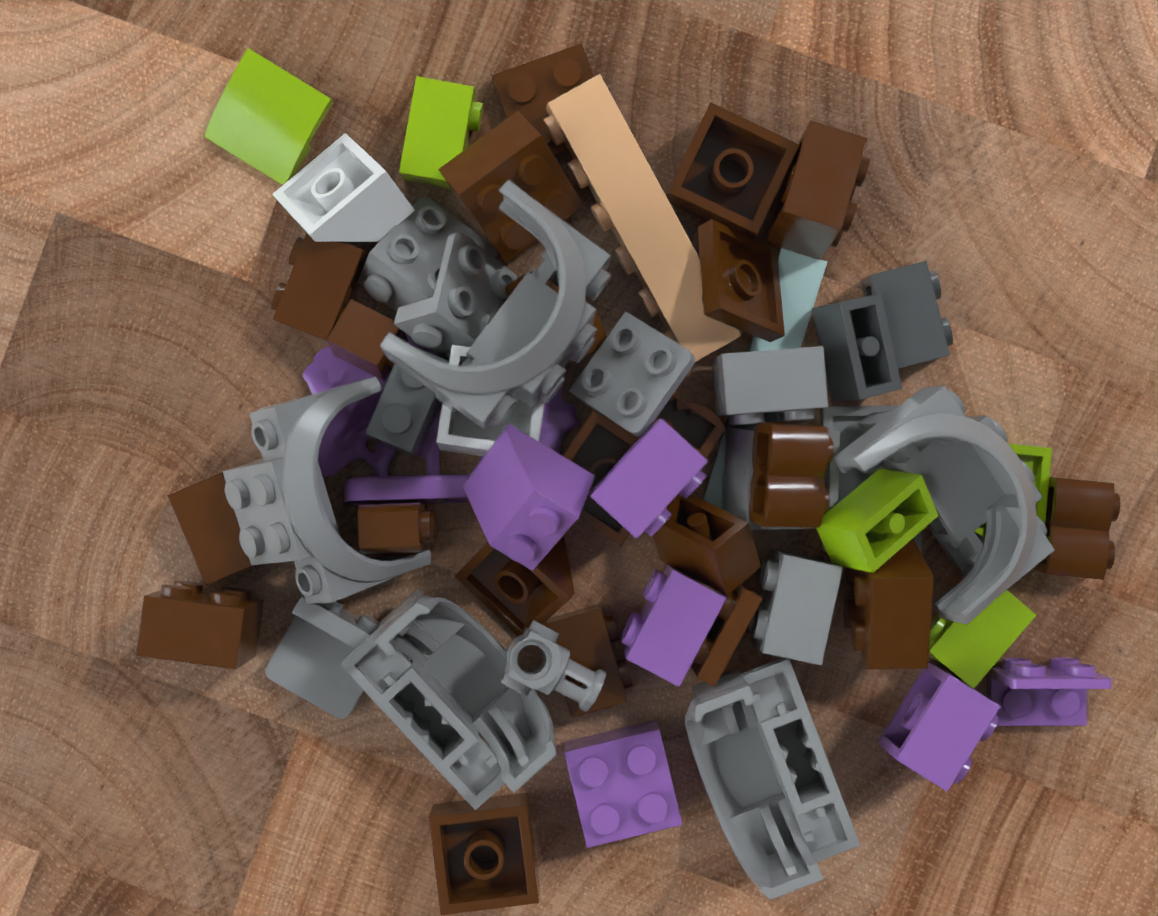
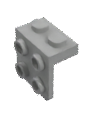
[357,197,497,312]
[394,232,518,361]
[569,311,695,436]
[265,595,380,719]

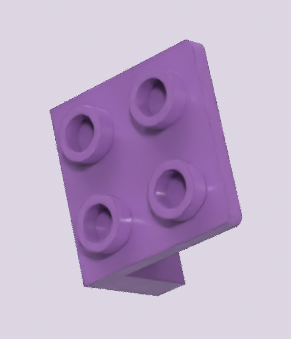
[986,657,1112,726]

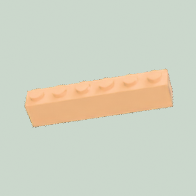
[543,74,741,362]

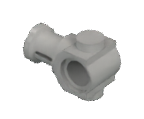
[501,620,606,712]

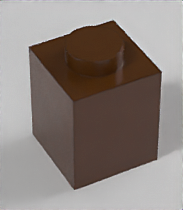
[327,299,408,381]

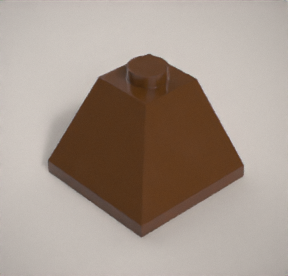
[455,535,575,637]

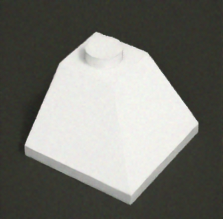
[272,133,415,242]

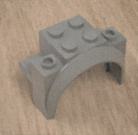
[380,180,611,430]
[223,377,431,604]
[832,386,1055,624]
[340,589,556,810]
[685,657,861,900]

